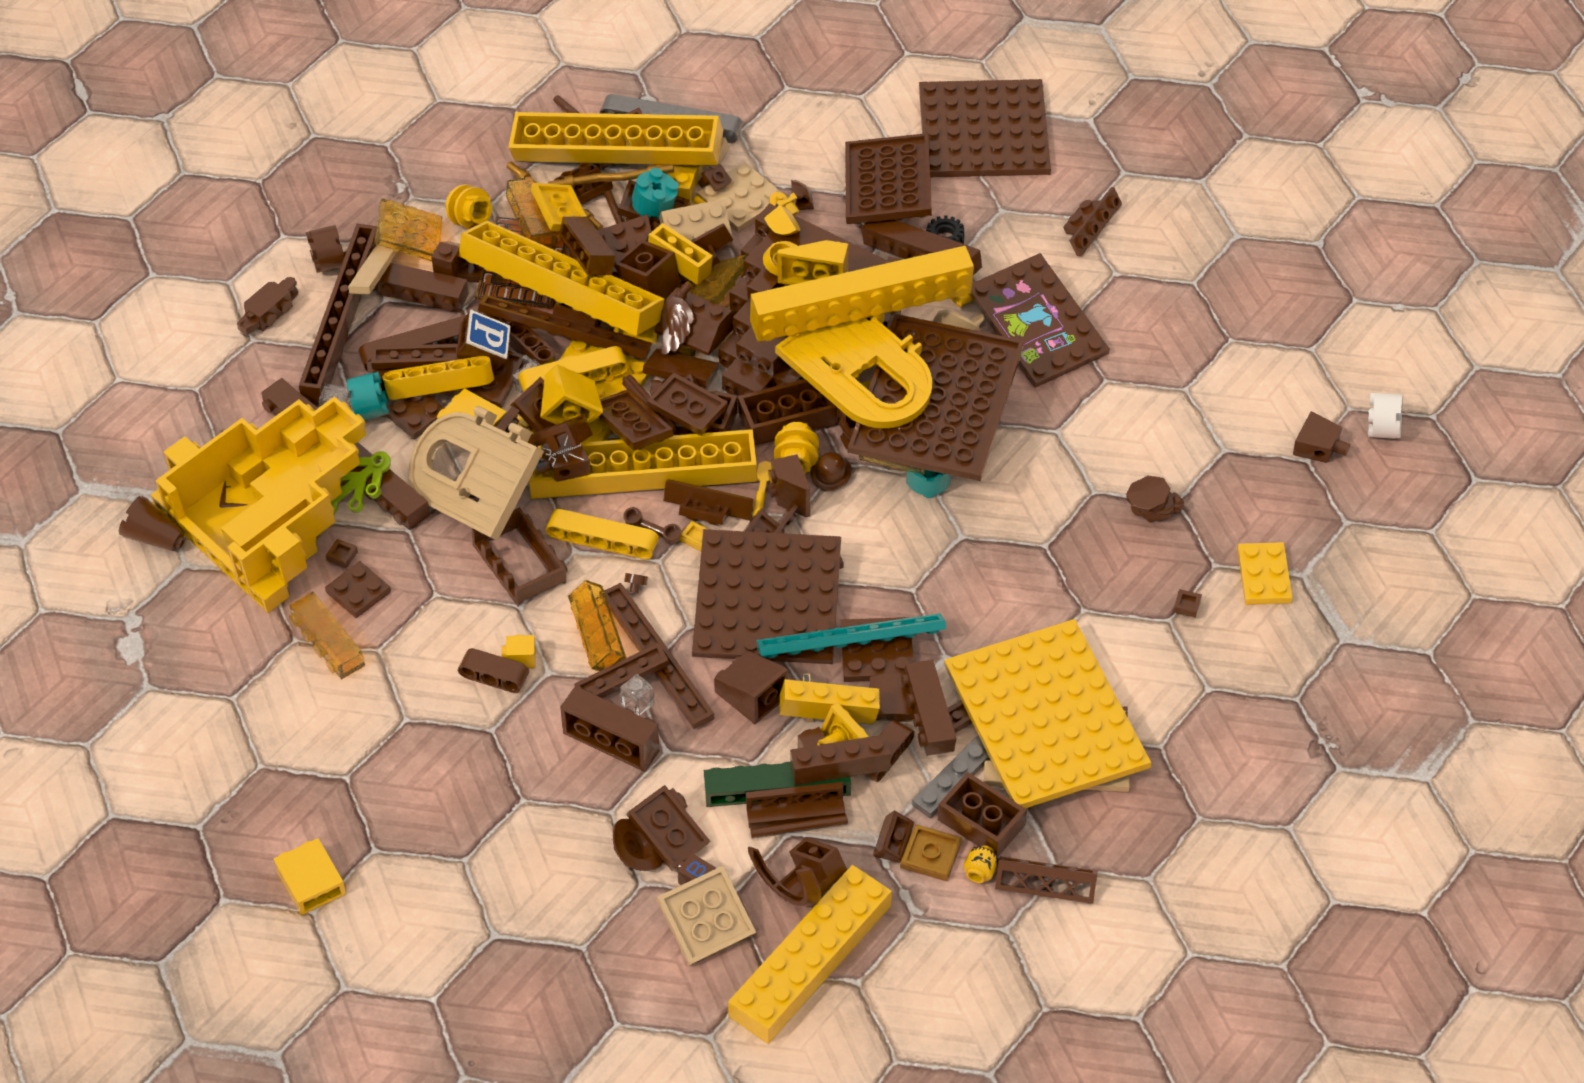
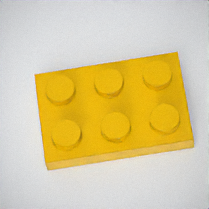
[531,183,587,232]
[1237,542,1292,605]

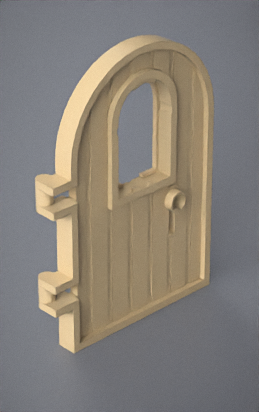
[409,406,544,541]

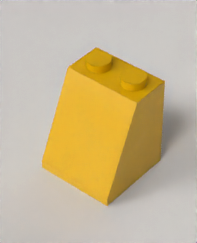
[540,364,603,425]

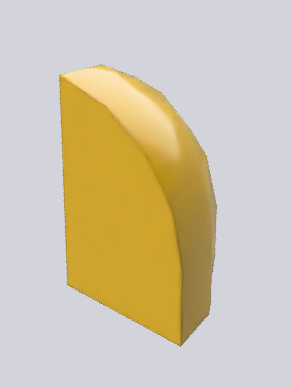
[764,205,800,236]

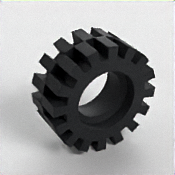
[926,215,964,244]

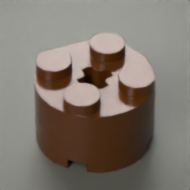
[306,225,344,273]

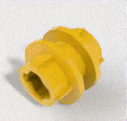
[445,184,492,229]
[774,422,819,473]

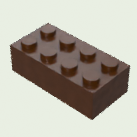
[738,379,837,445]
[560,686,660,772]

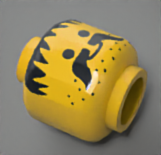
[963,846,999,883]

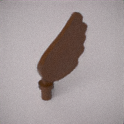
[661,281,695,355]

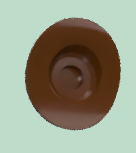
[613,818,664,871]

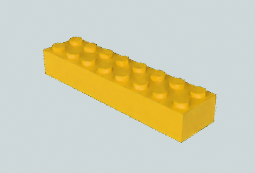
[728,865,892,1044]

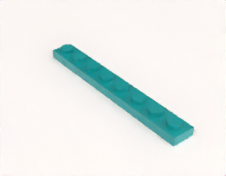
[756,613,946,658]

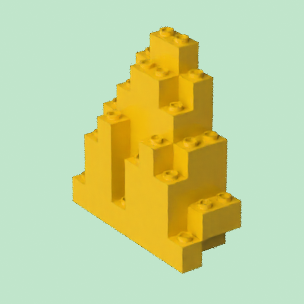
[151,396,367,613]

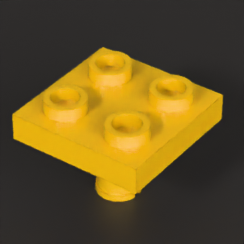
[817,703,869,745]

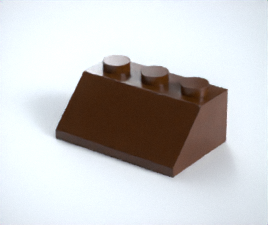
[654,287,733,356]

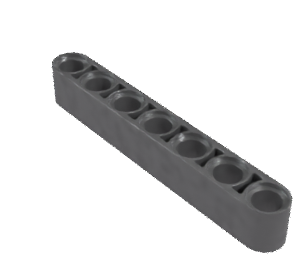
[600,94,743,143]

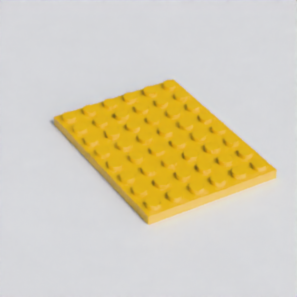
[944,619,1151,808]

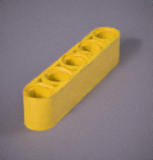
[518,346,629,392]
[383,356,494,400]
[545,509,659,560]

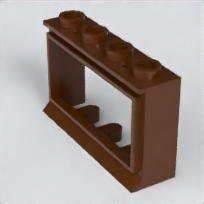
[514,414,593,452]
[472,507,568,607]

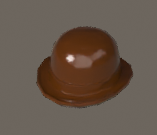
[811,452,852,491]

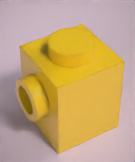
[501,635,536,668]

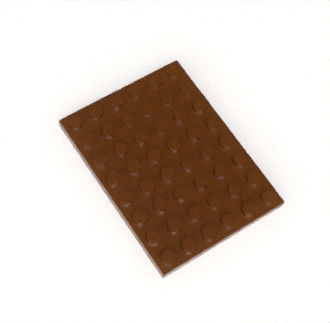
[848,314,1024,482]

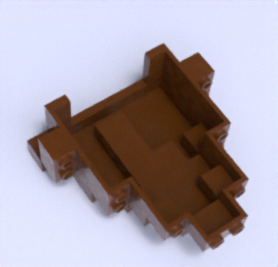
[718,203,901,397]

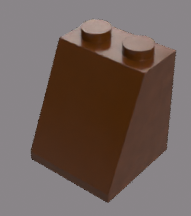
[615,239,682,301]
[714,651,788,725]

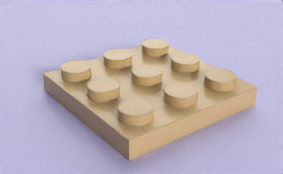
[697,162,781,233]
[656,866,756,966]

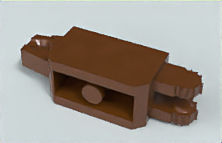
[237,277,299,335]

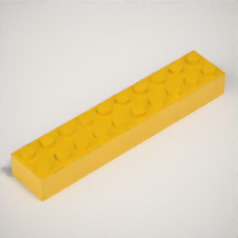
[508,112,723,165]
[459,221,664,336]
[750,246,974,342]
[529,429,757,499]

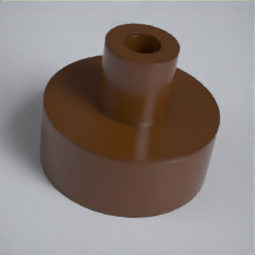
[624,573,648,594]

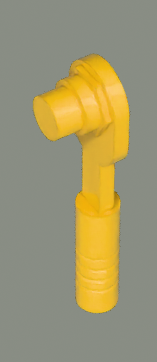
[752,461,771,517]

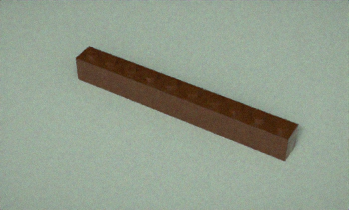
[298,223,379,405]
[261,378,430,530]

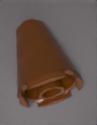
[119,496,186,551]

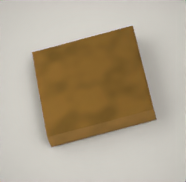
[900,824,962,881]

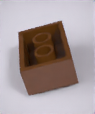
[938,772,1027,857]

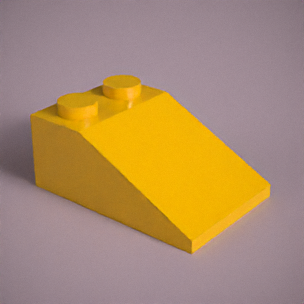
[656,164,704,206]
[777,240,848,285]

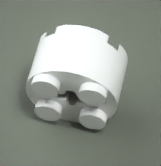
[1368,392,1403,439]

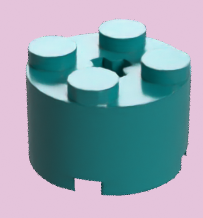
[632,168,679,219]
[347,372,389,421]
[906,465,951,498]

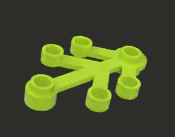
[331,451,391,515]

